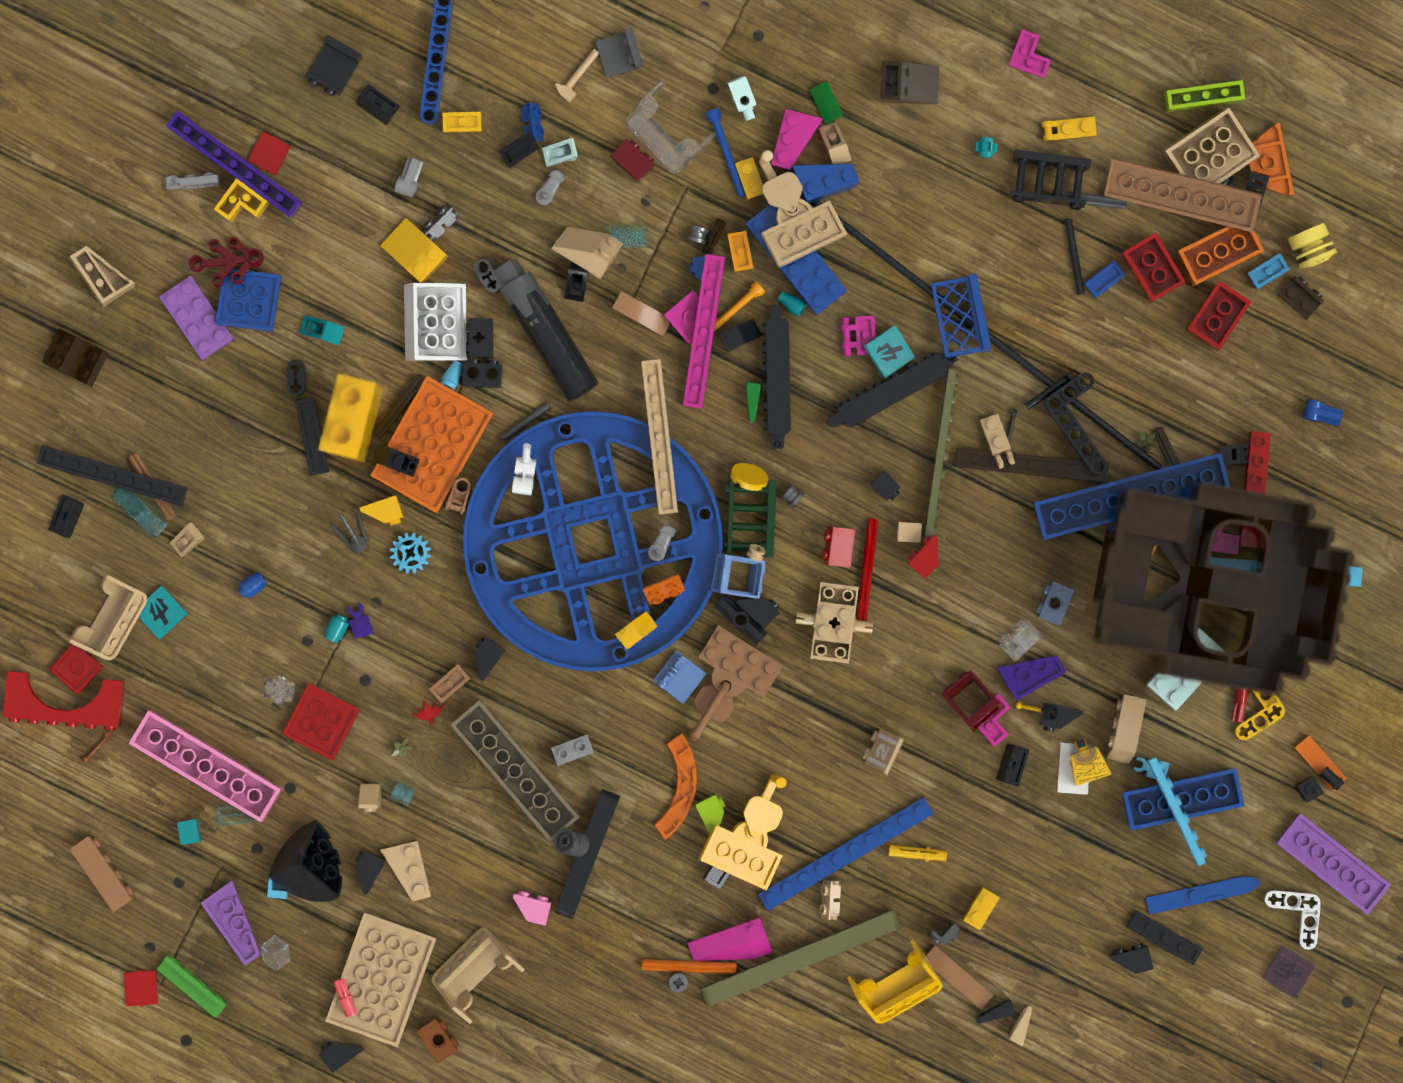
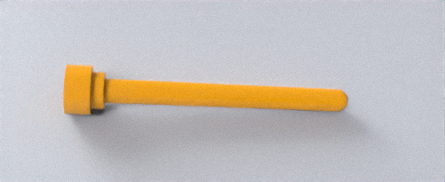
[691,281,765,347]

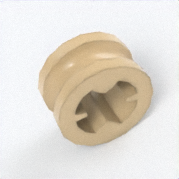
[747,544,766,561]

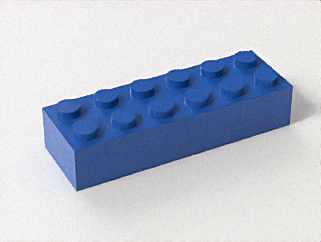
[746,205,847,316]
[1121,768,1244,831]

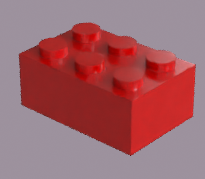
[1121,233,1186,303]
[1185,281,1251,351]

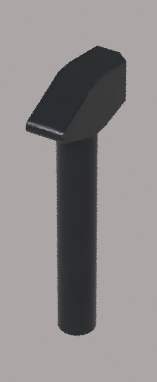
[1024,371,1075,410]

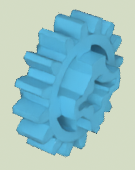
[390,532,432,574]

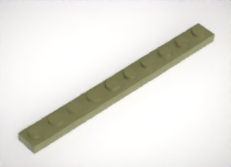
[922,369,959,547]

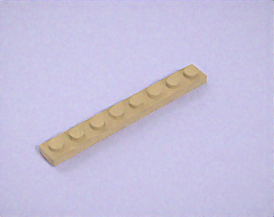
[641,359,678,515]

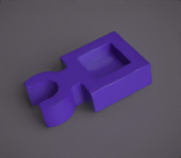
[348,603,374,639]

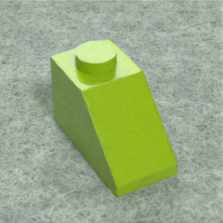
[695,794,726,834]

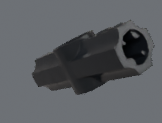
[714,595,767,645]

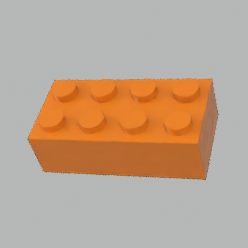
[1176,226,1264,287]

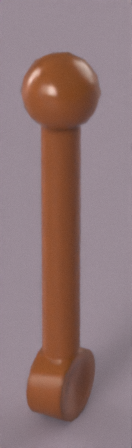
[82,732,113,763]

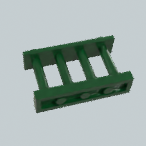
[724,478,777,557]

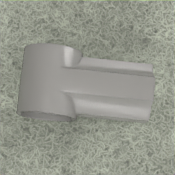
[394,157,424,198]

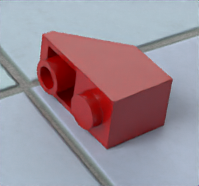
[908,535,939,579]

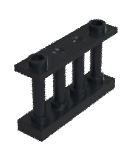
[1008,149,1091,210]

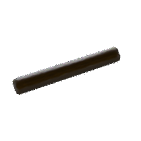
[372,374,425,439]
[1153,427,1180,466]

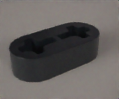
[287,359,306,396]

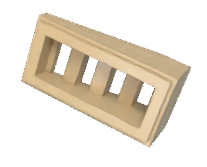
[1008,1004,1032,1046]

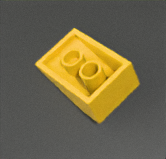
[380,218,448,283]

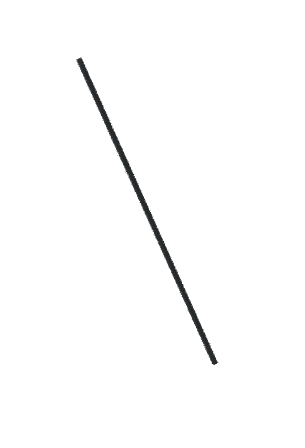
[811,201,1162,470]

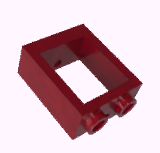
[942,670,1003,733]

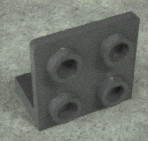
[596,28,643,78]

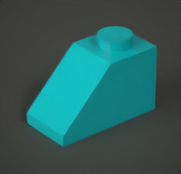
[299,315,345,345]

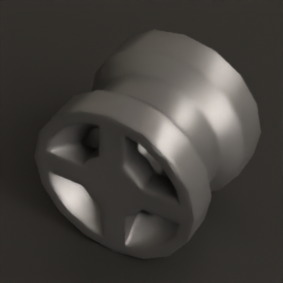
[686,225,709,245]
[781,484,805,508]
[669,972,688,992]

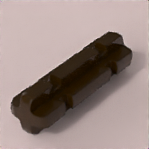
[702,218,726,254]

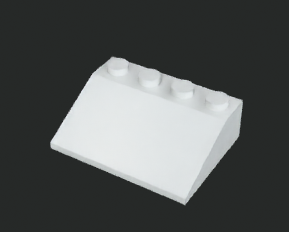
[404,283,467,361]

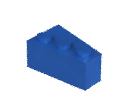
[790,164,860,204]

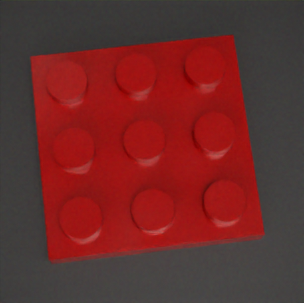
[282,683,360,761]

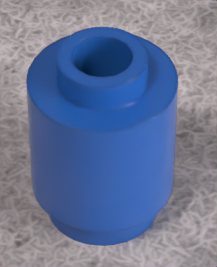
[238,572,267,599]

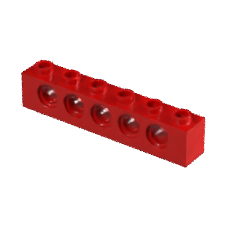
[1239,431,1271,548]

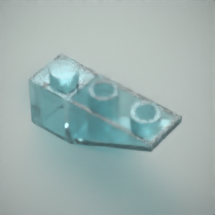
[111,488,168,538]

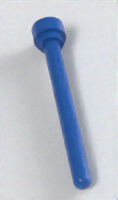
[705,108,745,197]

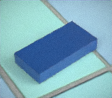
[1084,260,1126,299]

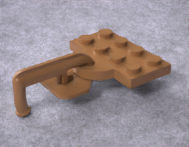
[689,625,783,740]

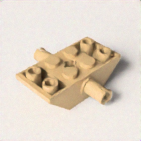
[796,582,874,664]

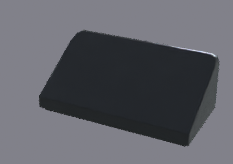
[356,85,400,125]
[48,495,84,538]
[996,743,1030,787]

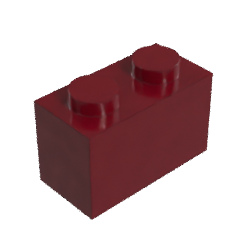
[610,139,655,183]

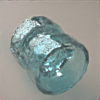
[390,781,416,806]

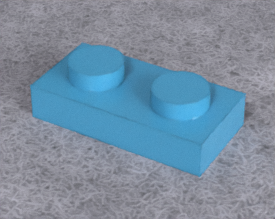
[1247,253,1290,290]

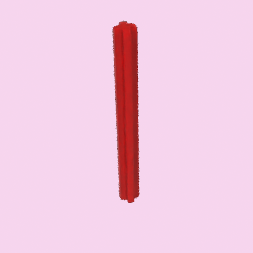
[857,518,878,628]

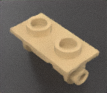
[819,880,841,920]

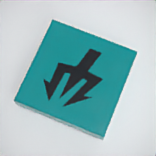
[864,325,915,378]
[139,586,188,640]

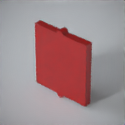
[247,132,291,176]
[124,970,158,1007]

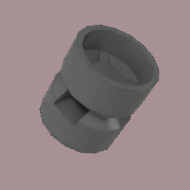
[554,828,590,857]

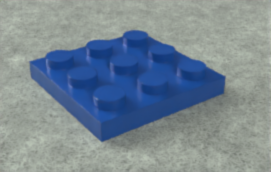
[216,269,282,332]

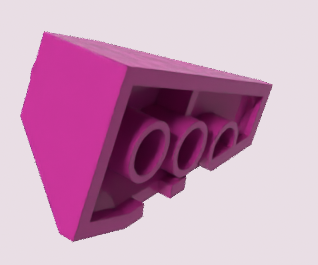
[688,916,773,961]

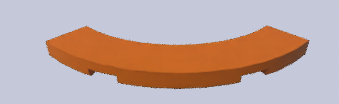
[654,733,697,840]

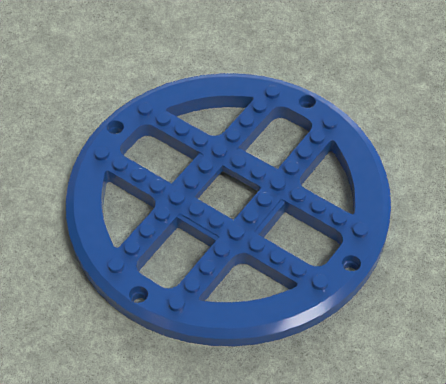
[463,412,723,671]

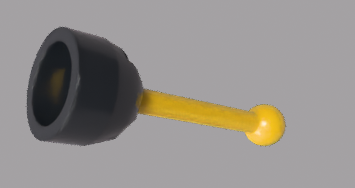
[1015,701,1058,721]

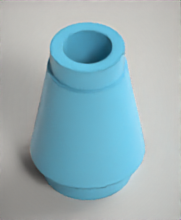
[441,360,463,390]

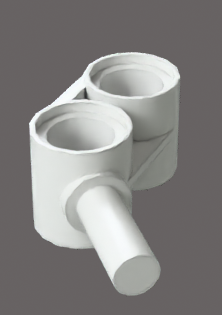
[512,443,536,496]

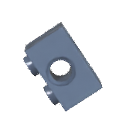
[1036,581,1075,626]

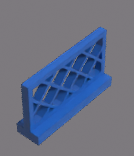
[931,274,991,358]

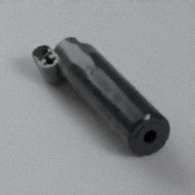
[474,257,599,402]

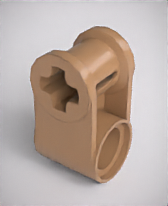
[445,477,472,515]

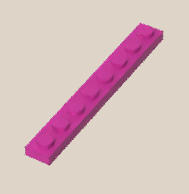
[683,254,725,409]

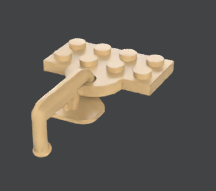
[759,150,847,268]

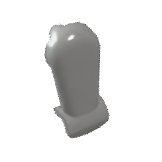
[536,170,565,205]
[648,524,675,561]

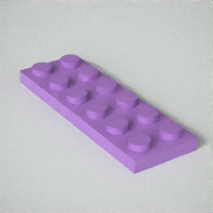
[1276,813,1391,915]

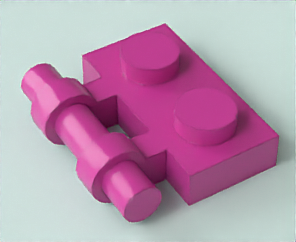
[840,316,876,356]

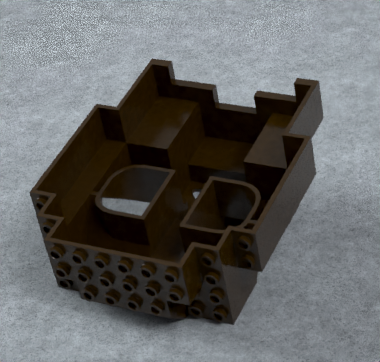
[1092,482,1354,696]

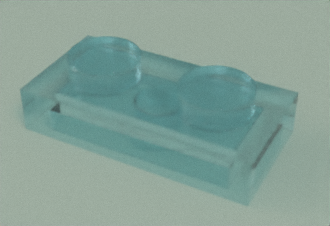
[609,226,647,248]

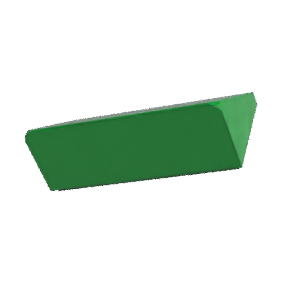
[809,81,843,125]

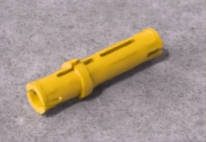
[889,844,947,862]

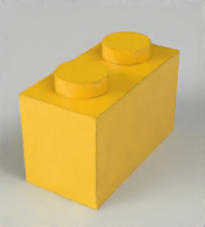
[962,886,1000,930]

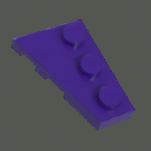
[997,655,1066,701]

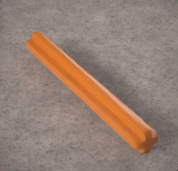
[642,959,737,974]

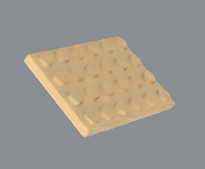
[325,912,437,1047]

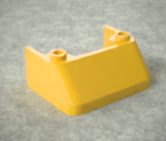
[847,939,942,1024]

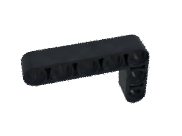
[1044,372,1107,475]

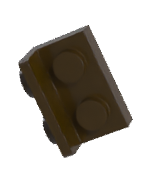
[1277,276,1324,320]

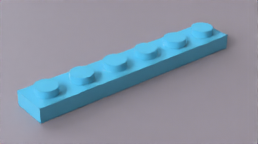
[1147,757,1207,866]

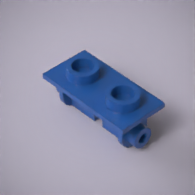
[521,102,544,142]

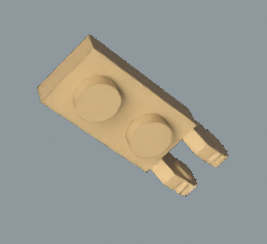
[980,414,1015,469]

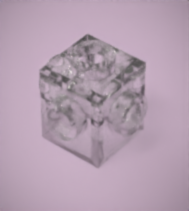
[262,676,295,704]

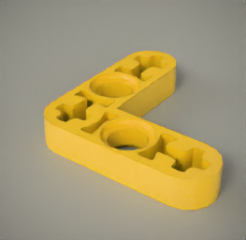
[1234,691,1285,740]

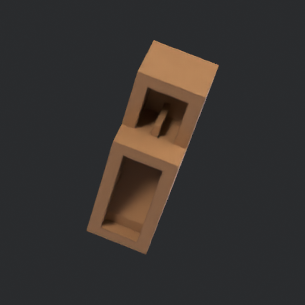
[612,291,670,336]

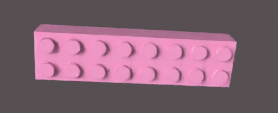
[129,710,283,822]

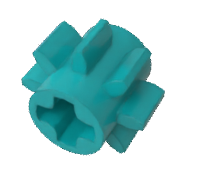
[974,137,998,158]

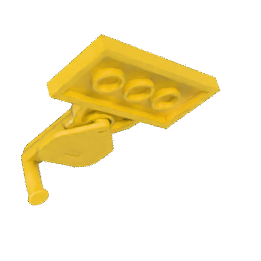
[699,774,787,891]

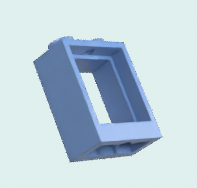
[711,553,766,599]

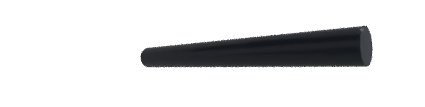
[1065,218,1085,295]

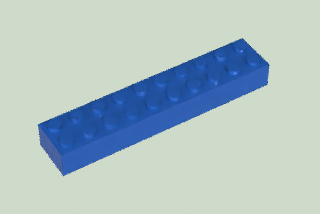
[1033,453,1230,540]

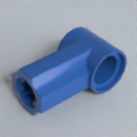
[1302,399,1343,426]

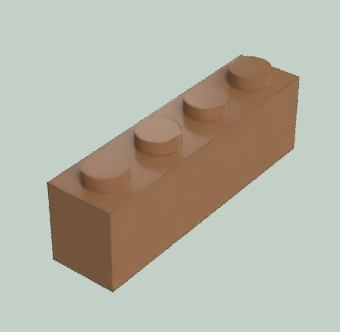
[70,835,134,912]

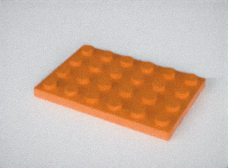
[370,376,494,513]

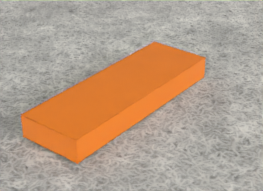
[1294,735,1347,791]

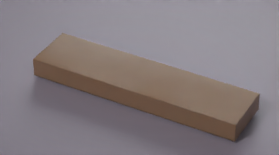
[926,945,994,1010]

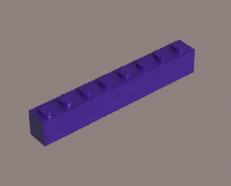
[166,111,303,219]

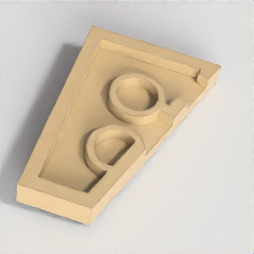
[380,841,431,901]

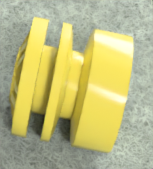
[1287,223,1338,269]

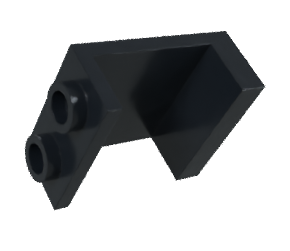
[305,35,363,96]

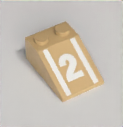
[863,728,903,775]

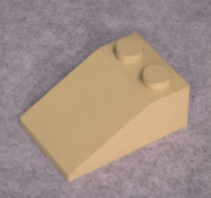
[551,227,623,279]

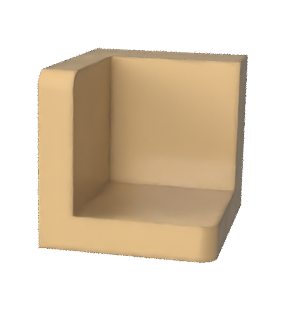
[897,522,922,543]

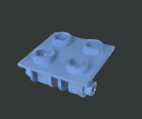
[653,650,706,704]

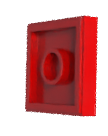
[49,644,104,695]

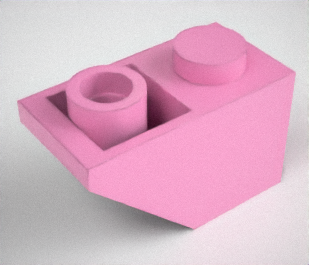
[513,890,552,926]

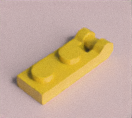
[1041,116,1097,142]

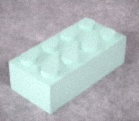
[1145,628,1225,711]

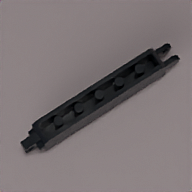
[762,304,791,449]
[827,350,958,428]

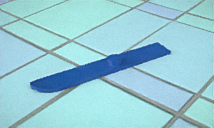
[1145,876,1260,915]

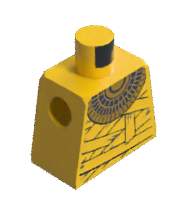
[1069,738,1111,786]

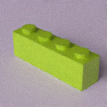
[1164,80,1245,112]

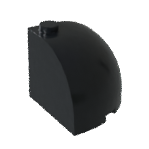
[268,820,342,902]

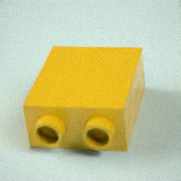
[319,374,384,463]

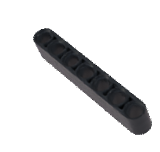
[555,789,620,919]

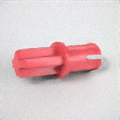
[334,978,357,1017]

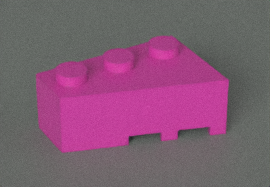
[771,109,823,172]

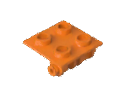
[643,574,685,605]

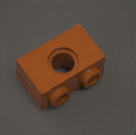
[416,1017,459,1063]

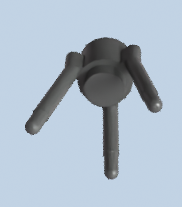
[330,513,370,554]

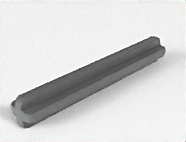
[1051,190,1127,209]

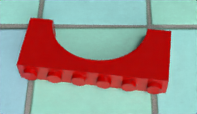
[3,671,125,730]

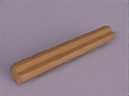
[128,453,176,521]

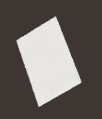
[1057,743,1091,795]

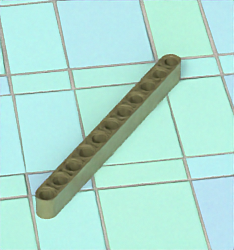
[700,909,901,1007]

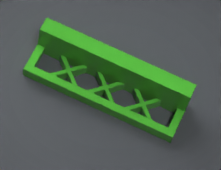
[157,954,228,1018]

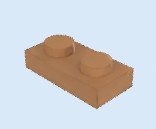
[429,664,471,704]

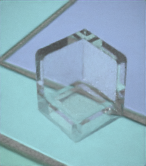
[261,936,290,971]

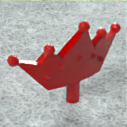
[412,700,445,725]

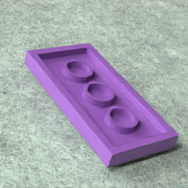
[160,276,234,360]

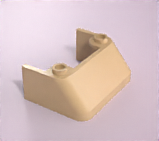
[55,565,147,660]
[432,928,525,1024]

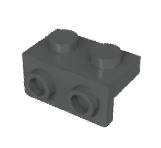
[929,921,960,946]

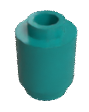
[324,613,350,643]

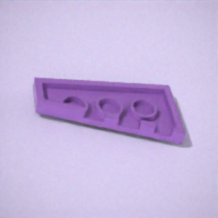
[201,880,261,966]

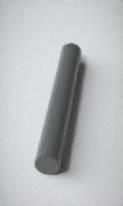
[501,402,551,442]

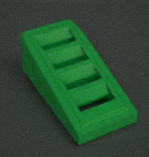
[746,382,761,423]

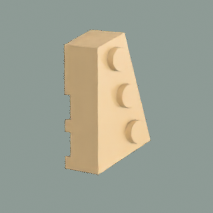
[70,246,135,307]
[1106,694,1147,764]

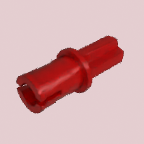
[1231,689,1248,723]

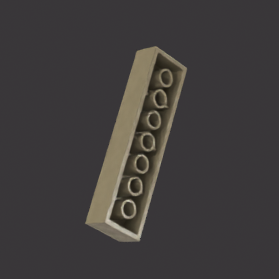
[450,700,580,842]

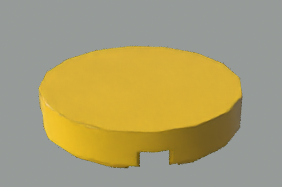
[730,463,769,491]

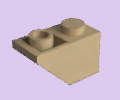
[358,783,381,812]

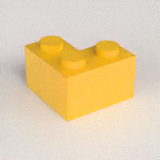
[214,178,270,223]

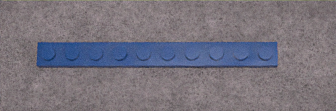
[758,797,933,911]

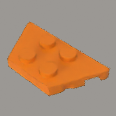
[1248,123,1294,196]

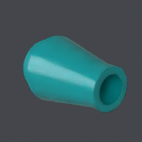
[777,291,807,317]

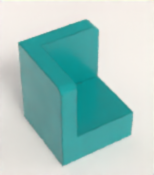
[177,818,202,845]

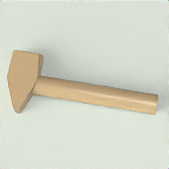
[555,49,599,103]

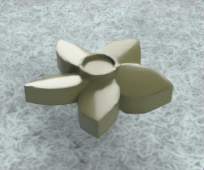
[1136,432,1159,453]
[391,737,413,759]

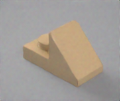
[170,522,204,558]

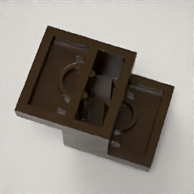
[42,328,109,387]

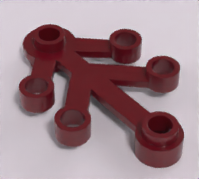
[189,237,264,287]

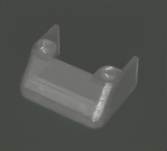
[625,79,716,174]

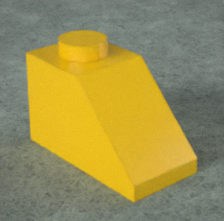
[360,495,404,526]
[615,611,658,650]

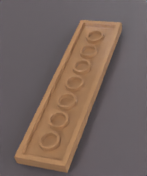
[1104,158,1262,232]

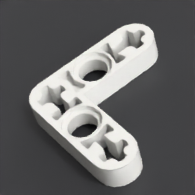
[1264,890,1321,950]

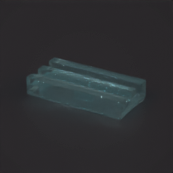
[216,805,257,826]

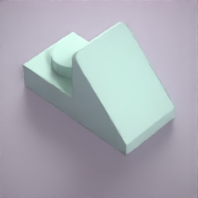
[542,138,578,167]

